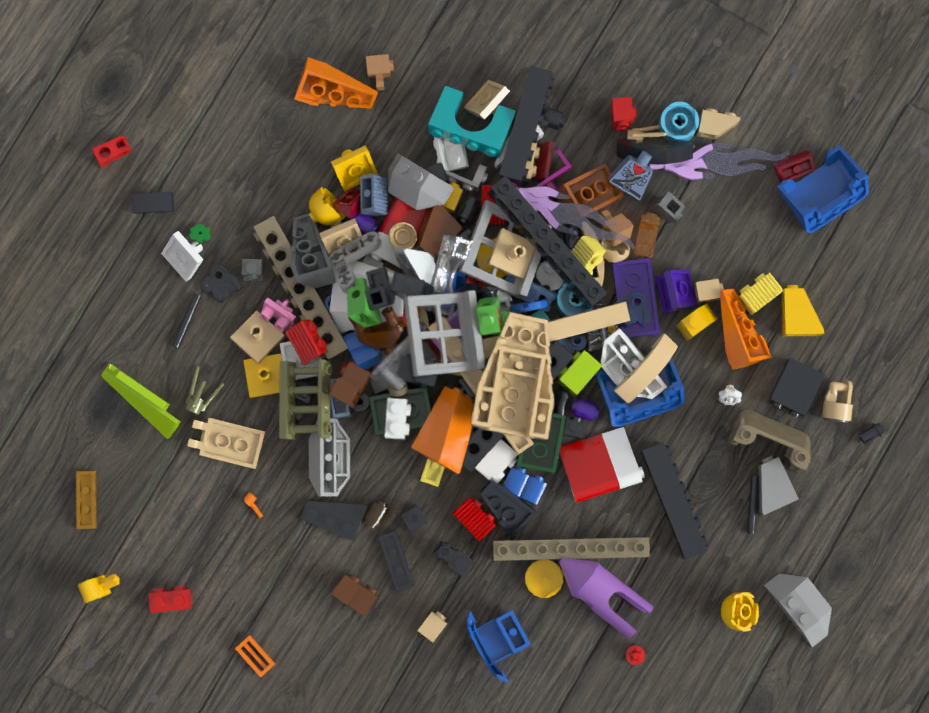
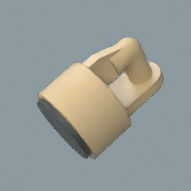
[822,380,853,423]

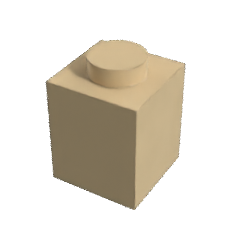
[694,279,724,303]
[418,611,447,642]

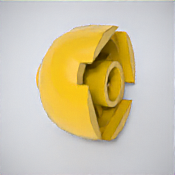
[309,187,345,226]
[721,592,759,631]

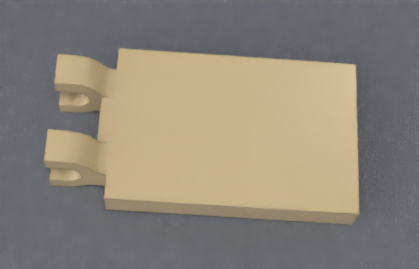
[187,418,265,469]

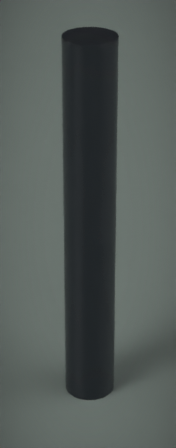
[172,293,201,348]
[747,476,759,534]

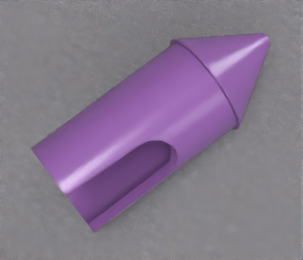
[559,558,653,639]

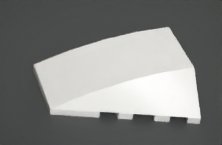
[330,260,404,334]

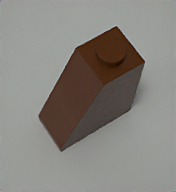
[413,205,463,258]

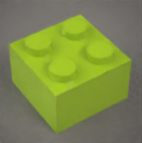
[556,350,602,396]

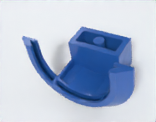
[466,610,531,683]

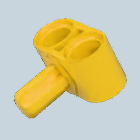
[78,574,120,603]

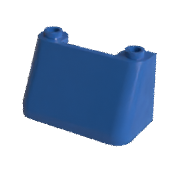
[777,145,869,233]
[595,357,685,427]

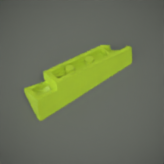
[102,363,181,439]

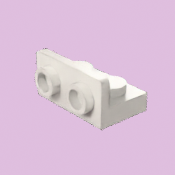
[433,137,469,172]

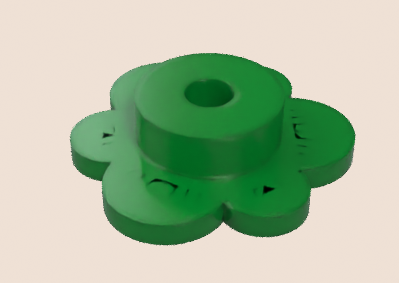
[189,224,211,243]

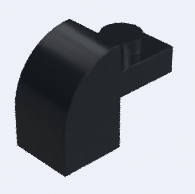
[365,267,395,310]

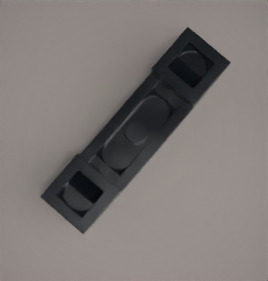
[617,139,693,164]

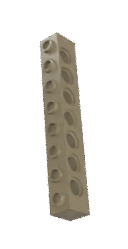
[253,216,349,361]
[493,537,650,561]

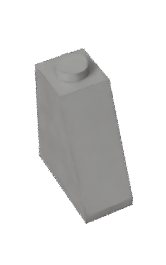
[758,456,798,516]

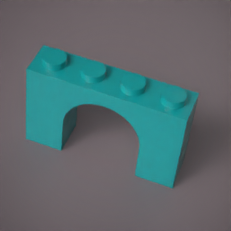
[428,86,516,158]

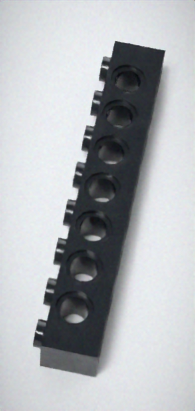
[487,176,607,310]
[462,340,574,472]

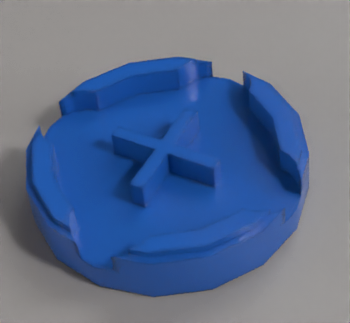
[510,299,548,313]

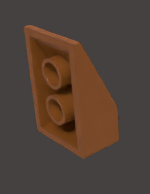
[556,163,624,225]

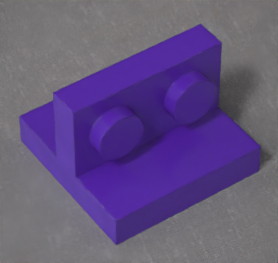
[656,270,698,314]

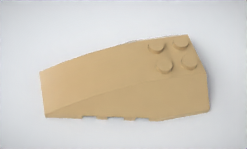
[471,312,554,440]

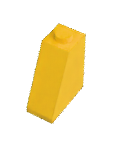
[781,285,824,336]
[676,304,718,341]

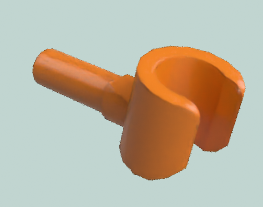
[244,492,263,519]

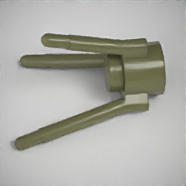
[185,366,224,415]

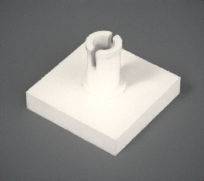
[161,231,203,281]

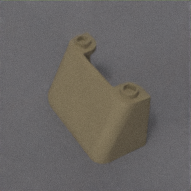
[727,410,811,472]

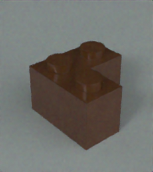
[329,362,372,409]
[331,573,378,616]

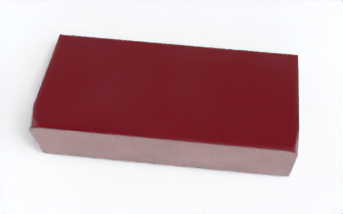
[533,141,554,181]
[773,150,816,183]
[333,189,360,219]

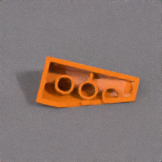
[294,57,378,109]
[720,289,772,370]

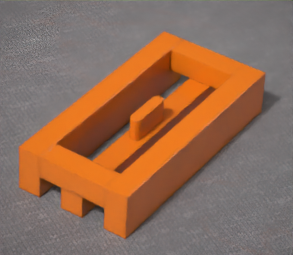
[235,635,276,678]

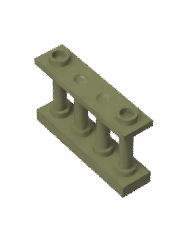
[279,360,332,440]

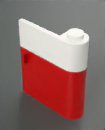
[369,197,427,268]
[559,427,645,503]

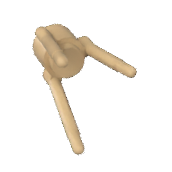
[628,125,667,144]

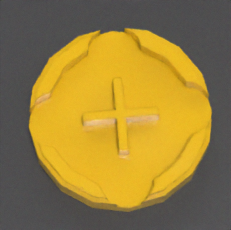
[525,559,563,598]

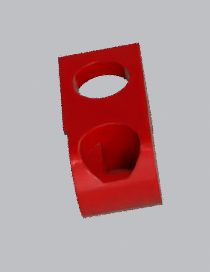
[92,136,132,169]

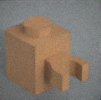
[366,54,394,91]
[599,209,634,247]

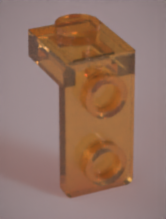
[634,213,661,258]

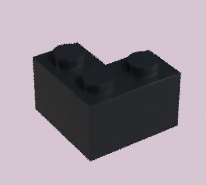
[395,353,439,390]

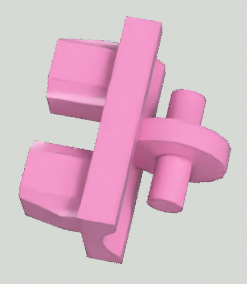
[260,298,296,332]

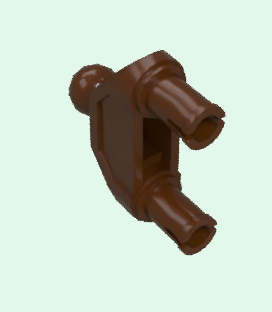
[348,306,405,357]

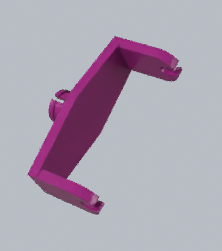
[511,146,572,190]

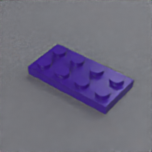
[612,258,660,338]

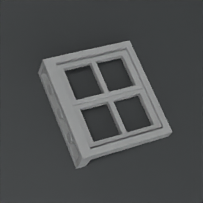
[459,200,552,299]
[404,290,485,376]

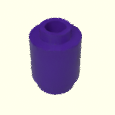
[351,213,379,235]
[570,398,600,422]

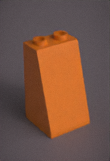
[411,386,474,474]

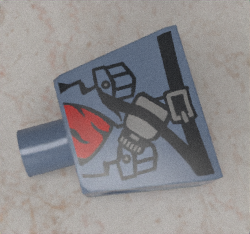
[609,151,652,200]

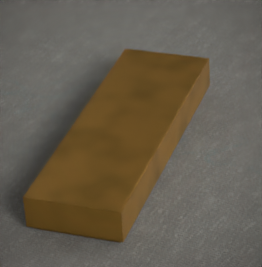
[76,471,97,529]

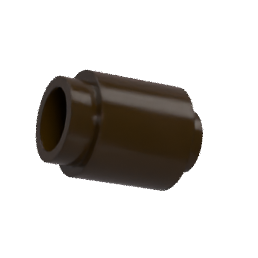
[363,499,389,529]

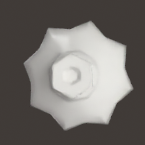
[718,385,742,406]

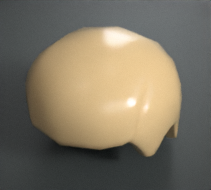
[388,222,417,249]
[600,238,630,263]

